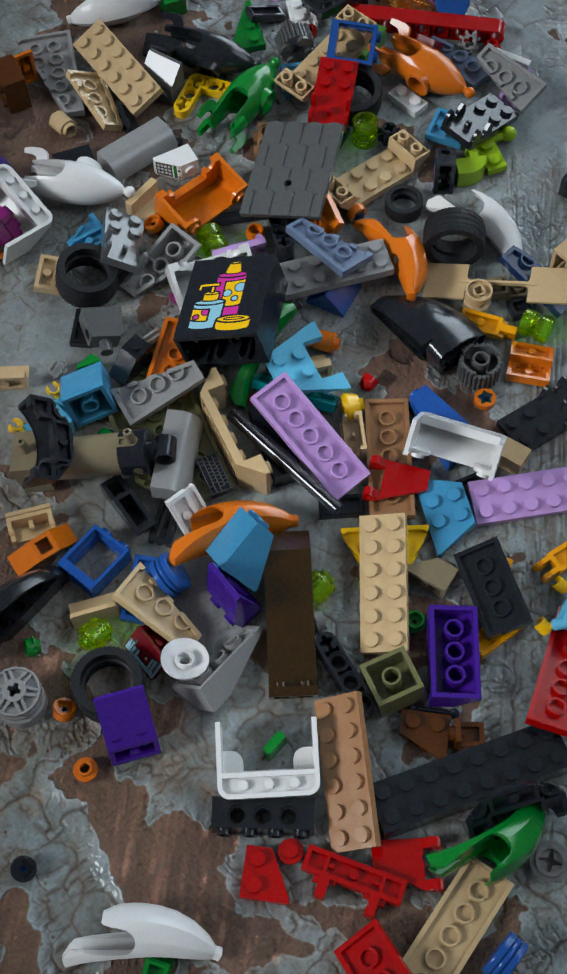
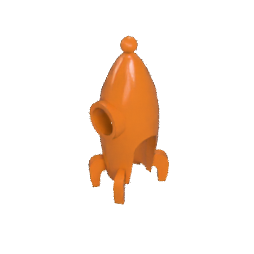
[367,19,475,98]

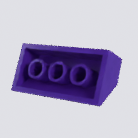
[426,605,481,707]

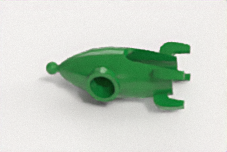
[196,57,281,154]

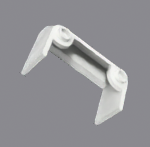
[0,164,53,265]
[403,412,507,481]
[215,716,320,800]

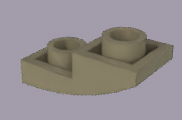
[486,276,528,300]

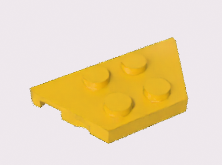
[340,525,429,565]

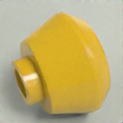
[339,393,365,420]

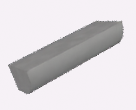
[97,116,178,182]
[150,409,204,499]

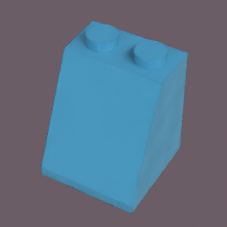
[61,361,119,428]
[206,507,274,592]

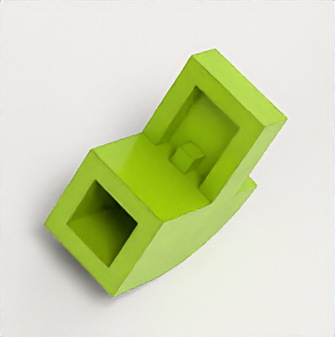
[455,147,486,187]

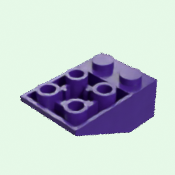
[93,685,161,766]

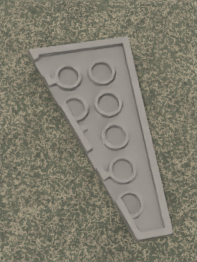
[15,30,85,118]

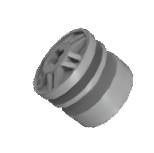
[0,666,48,729]

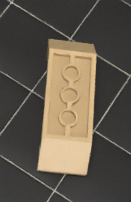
[273,4,377,102]
[328,129,430,210]
[200,367,273,495]

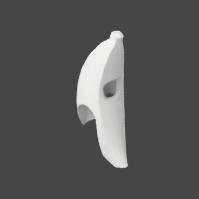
[66,0,160,27]
[424,189,522,255]
[62,903,223,969]

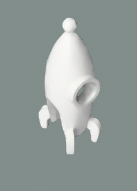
[21,147,135,206]

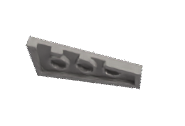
[476,43,547,115]
[110,360,206,427]

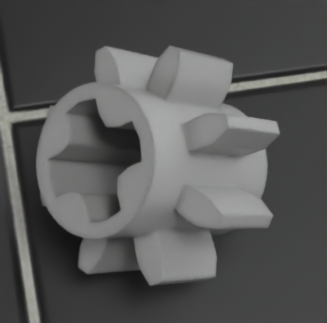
[458,30,481,54]

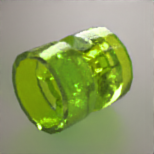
[352,112,378,150]
[196,223,229,258]
[517,308,556,345]

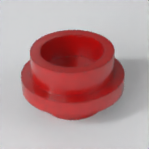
[278,838,304,865]

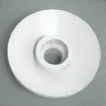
[161,638,209,680]

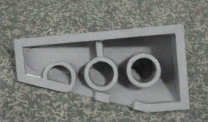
[120,223,202,298]
[171,625,263,712]

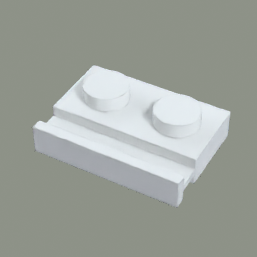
[286,0,318,28]
[165,483,207,535]

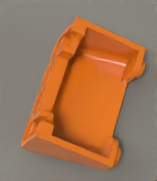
[154,152,248,235]

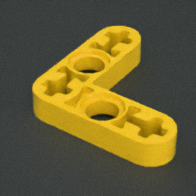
[173,73,231,119]

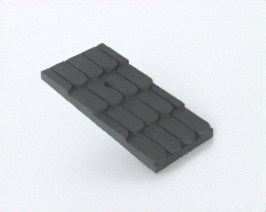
[239,121,345,220]

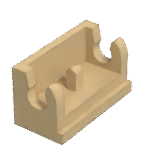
[339,410,367,461]
[5,503,56,545]

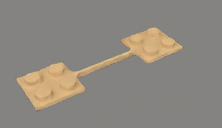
[422,263,567,305]

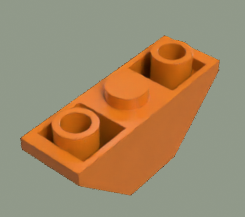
[7,522,78,576]

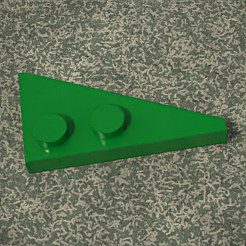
[233,0,266,53]

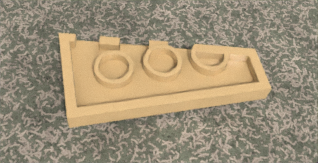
[111,561,202,642]

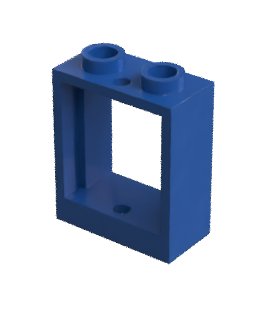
[326,19,382,68]
[57,524,132,598]

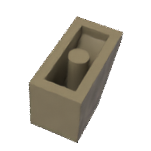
[408,558,459,600]

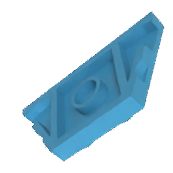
[418,479,476,558]

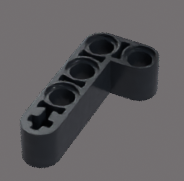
[267,218,298,263]
[315,631,375,721]

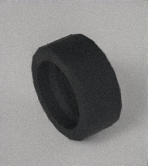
[385,184,423,224]

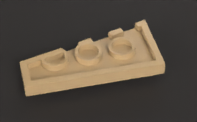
[65,69,123,131]

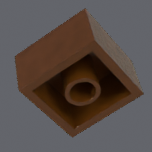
[0,54,32,114]

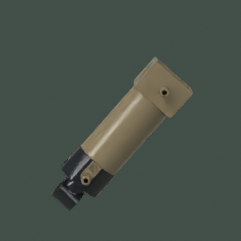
[9,428,177,493]

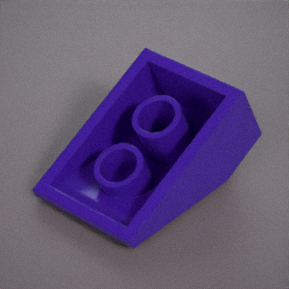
[207,562,263,628]

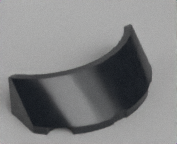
[18,394,74,489]
[463,781,567,839]

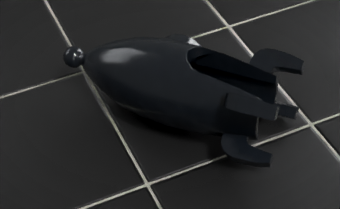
[149,12,264,79]

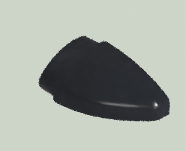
[370,295,486,375]
[0,566,70,646]

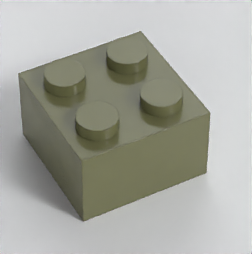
[359,645,427,718]

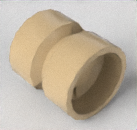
[462,279,493,313]

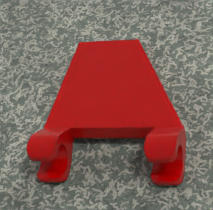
[362,455,431,501]
[371,836,445,892]

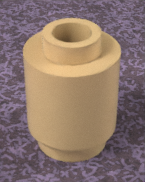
[49,110,77,138]

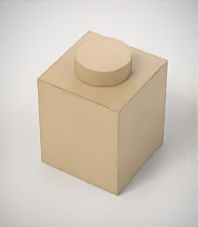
[498,437,531,475]

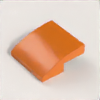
[505,341,554,387]

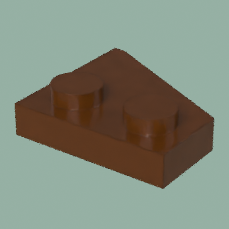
[398,709,451,759]

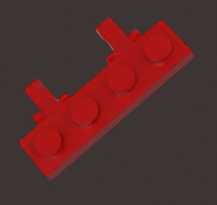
[301,844,408,920]

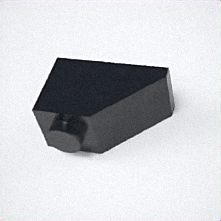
[109,334,153,387]

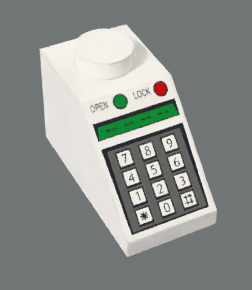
[152,144,200,180]

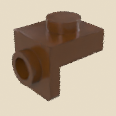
[449,718,485,749]

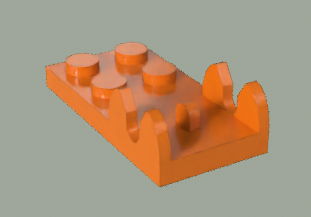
[146,317,188,396]

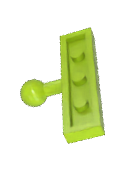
[476,126,517,176]

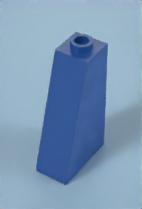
[408,385,470,471]

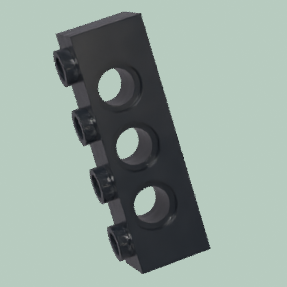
[211,796,315,839]

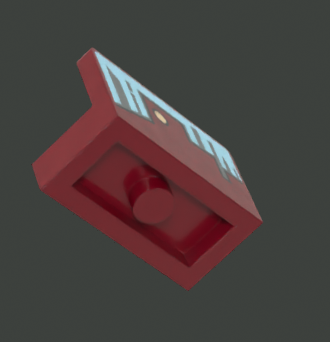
[124,625,169,680]

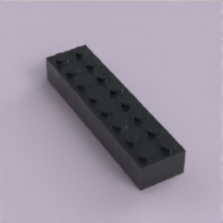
[373,726,567,840]

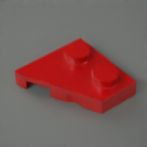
[239,845,290,906]

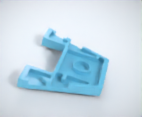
[265,321,351,395]

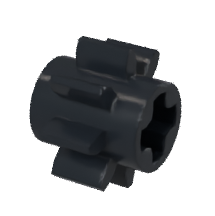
[377,122,401,147]

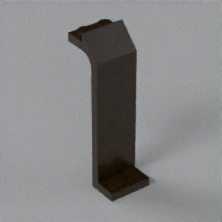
[264,530,319,700]

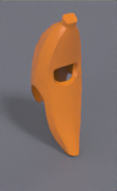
[353,218,428,301]
[169,500,299,567]

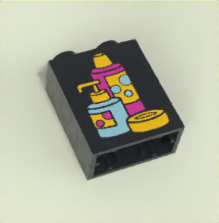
[173,253,288,367]

